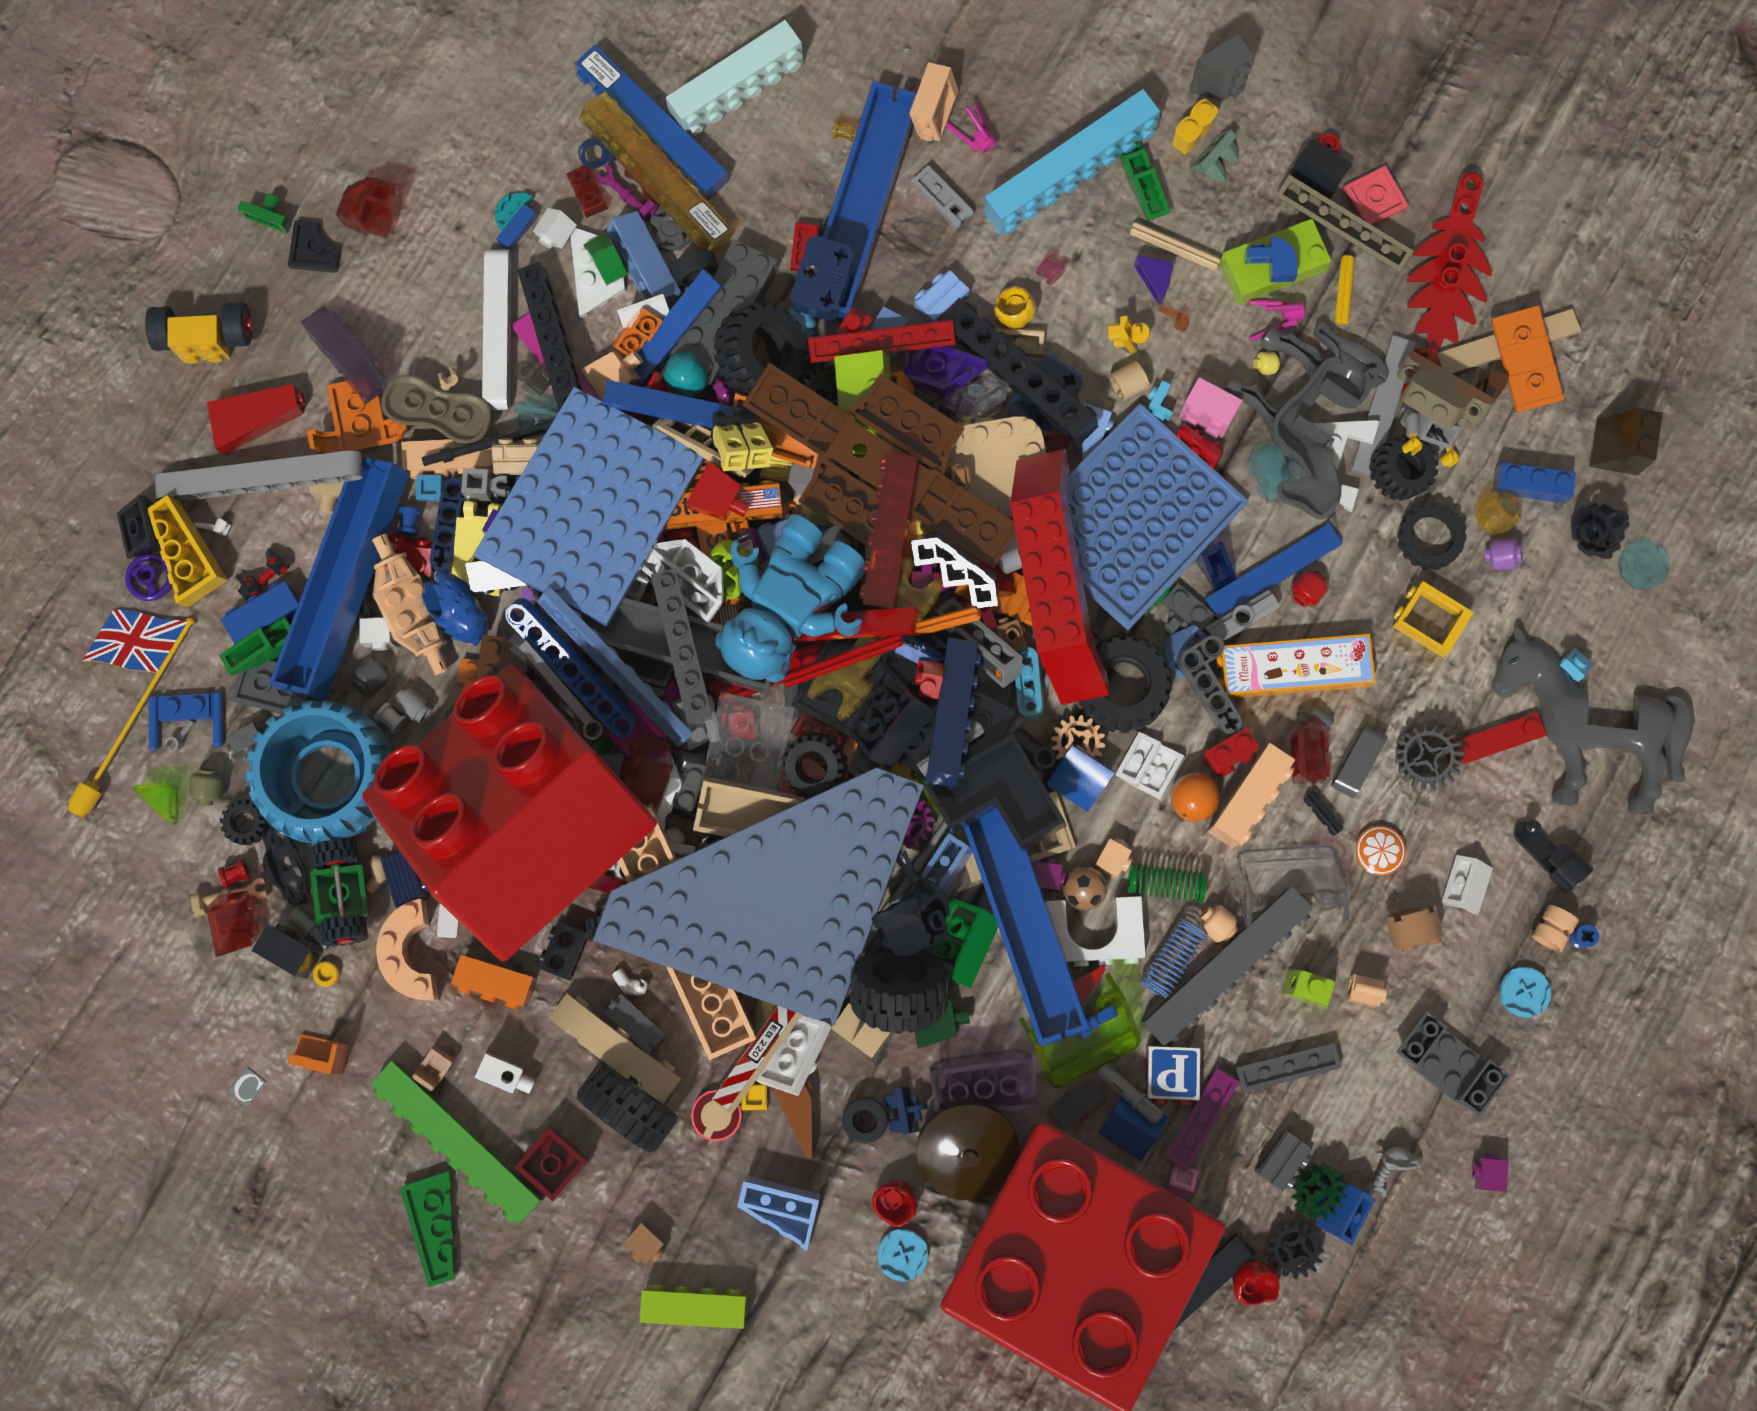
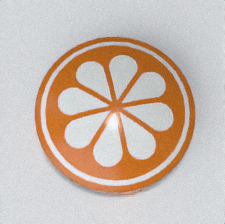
[1355,826,1406,876]

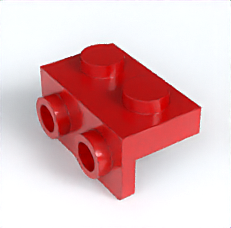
[385,533,433,577]

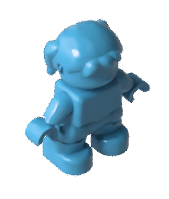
[715,514,865,683]

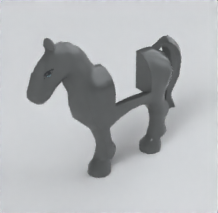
[1224,322,1388,527]
[1492,627,1695,815]

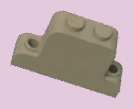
[1397,350,1496,428]

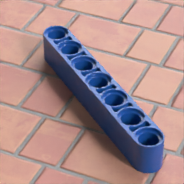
[505,598,637,738]

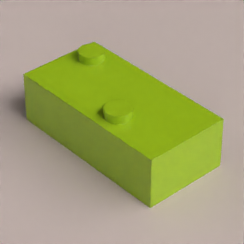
[1219,219,1332,305]
[834,350,897,458]

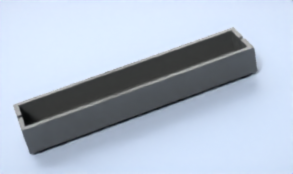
[530,589,772,694]

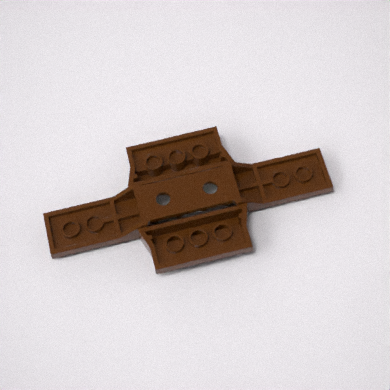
[742,363,1016,569]

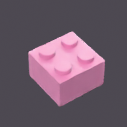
[1179,377,1243,439]

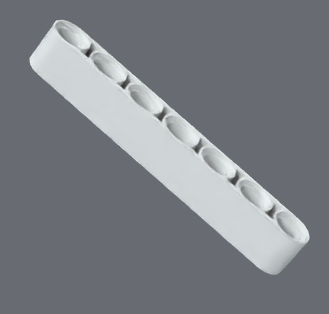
[482,249,512,410]

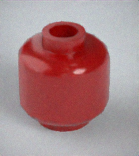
[1291,571,1328,607]

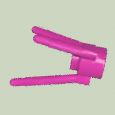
[946,103,998,153]
[1249,300,1305,341]

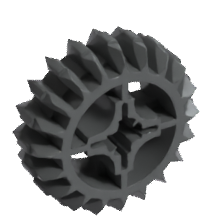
[1395,724,1465,791]

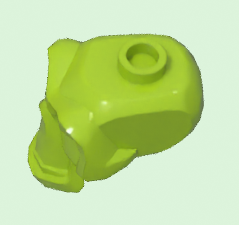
[709,539,760,600]

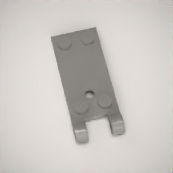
[508,634,603,740]

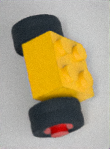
[145,302,253,364]

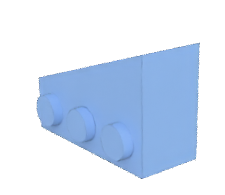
[737,1175,821,1251]

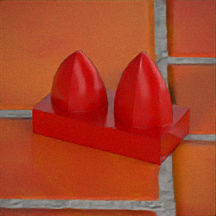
[1176,424,1224,469]

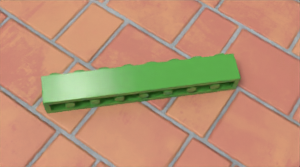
[370,1061,544,1224]

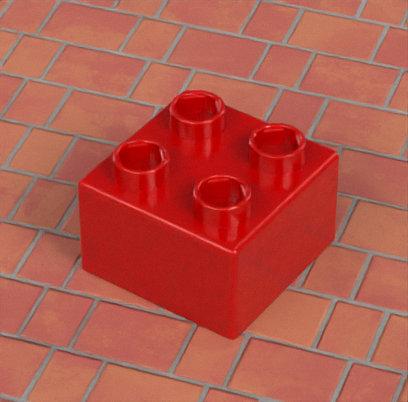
[362,663,657,961]
[940,1121,1226,1411]

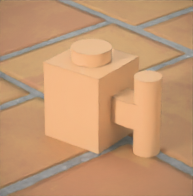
[1345,974,1387,1007]

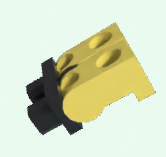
[710,409,773,471]

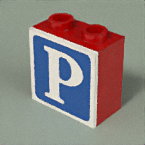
[1145,1046,1200,1105]

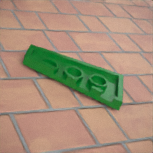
[400,1171,455,1288]

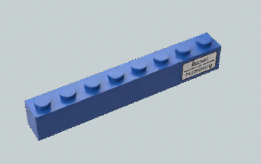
[574,45,729,200]

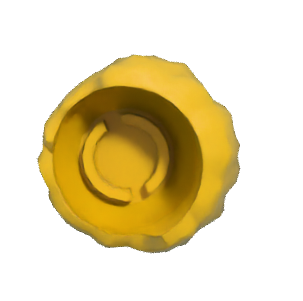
[994,286,1037,329]

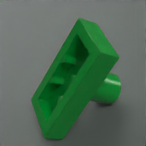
[237,193,291,234]

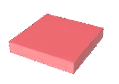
[1342,165,1409,226]

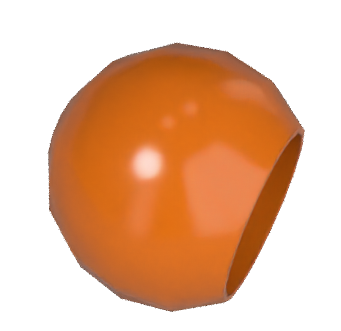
[1170,773,1220,822]

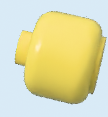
[1253,351,1280,376]

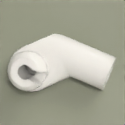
[612,968,648,996]

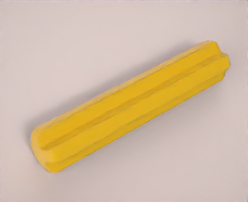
[1335,255,1355,325]

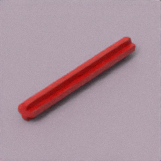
[783,635,903,688]

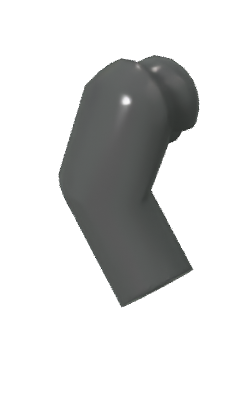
[1296,707,1334,729]

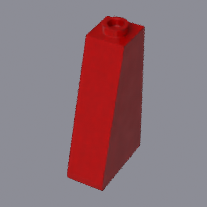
[207,384,305,455]

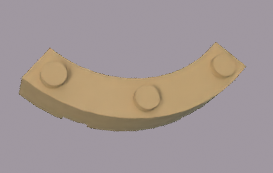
[548,993,681,1103]

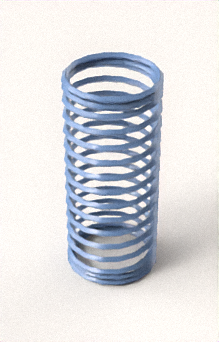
[1140,919,1208,999]

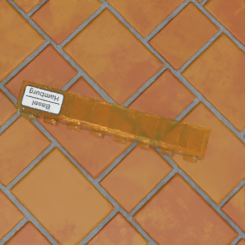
[579,92,734,253]

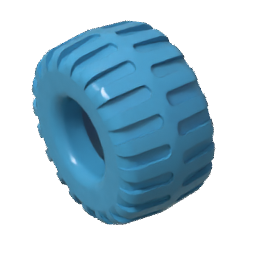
[245,700,392,844]

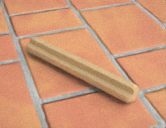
[1130,221,1221,270]

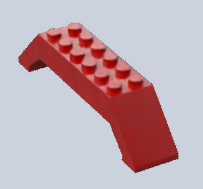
[1010,449,1111,705]

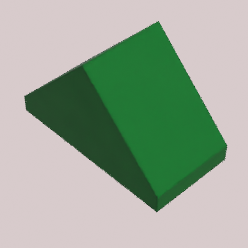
[583,234,628,286]

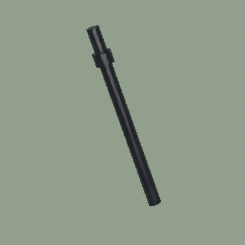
[421,420,554,466]

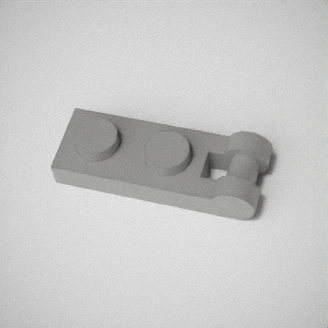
[911,165,974,230]

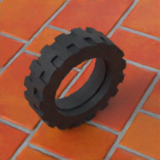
[1397,502,1467,570]

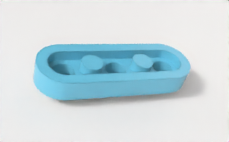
[1015,647,1044,720]

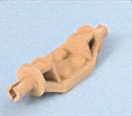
[372,534,449,676]

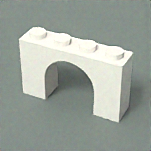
[1046,896,1145,967]

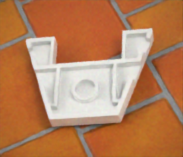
[1287,420,1380,512]

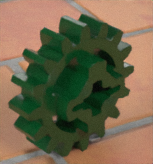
[1292,1163,1347,1221]

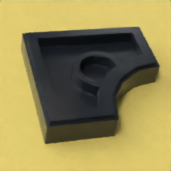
[288,220,340,273]

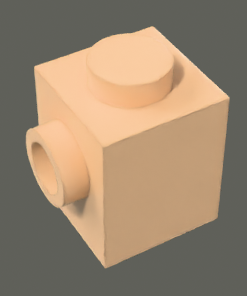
[1094,838,1133,879]

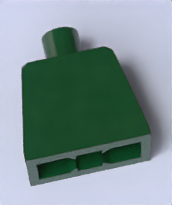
[915,1000,970,1049]

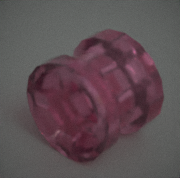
[1036,255,1066,286]

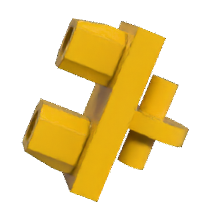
[1108,316,1150,353]

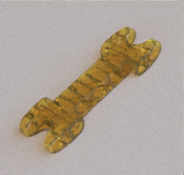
[807,557,944,722]

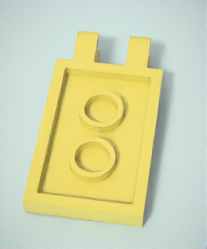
[452,500,502,596]

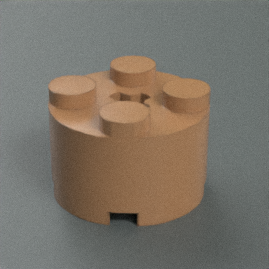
[1385,904,1444,952]

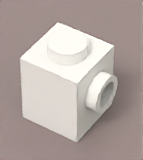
[533,208,576,249]
[360,618,395,651]

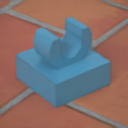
[416,475,443,501]

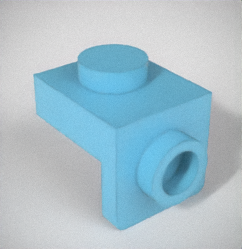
[1148,380,1173,423]
[1560,647,1594,682]

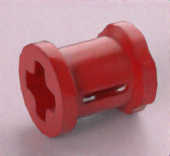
[218,859,251,889]

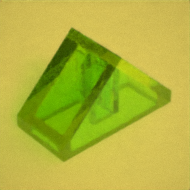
[132,783,178,825]

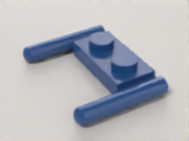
[148,693,223,751]

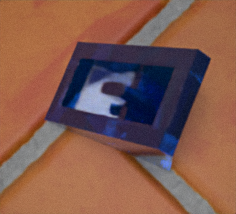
[1196,541,1237,592]

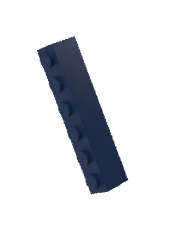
[925,637,981,788]

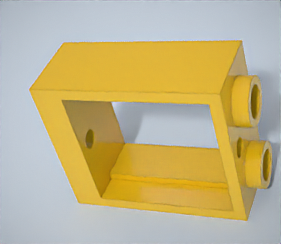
[1392,581,1474,658]

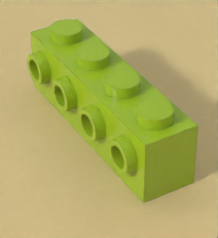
[639,1284,747,1329]

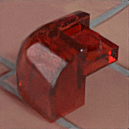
[336,177,402,239]

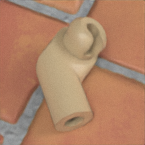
[365,855,386,894]

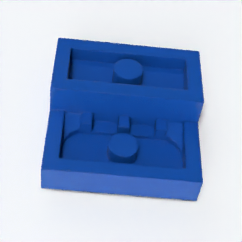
[1046,744,1115,812]

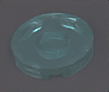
[1618,541,1670,591]

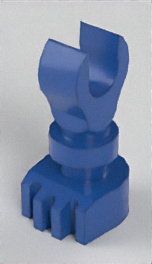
[1080,1005,1118,1039]

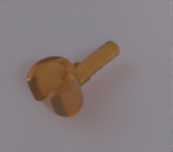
[1158,305,1189,331]

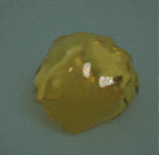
[1475,490,1522,536]

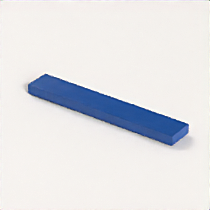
[635,269,723,387]
[602,380,753,429]
[1204,523,1343,620]

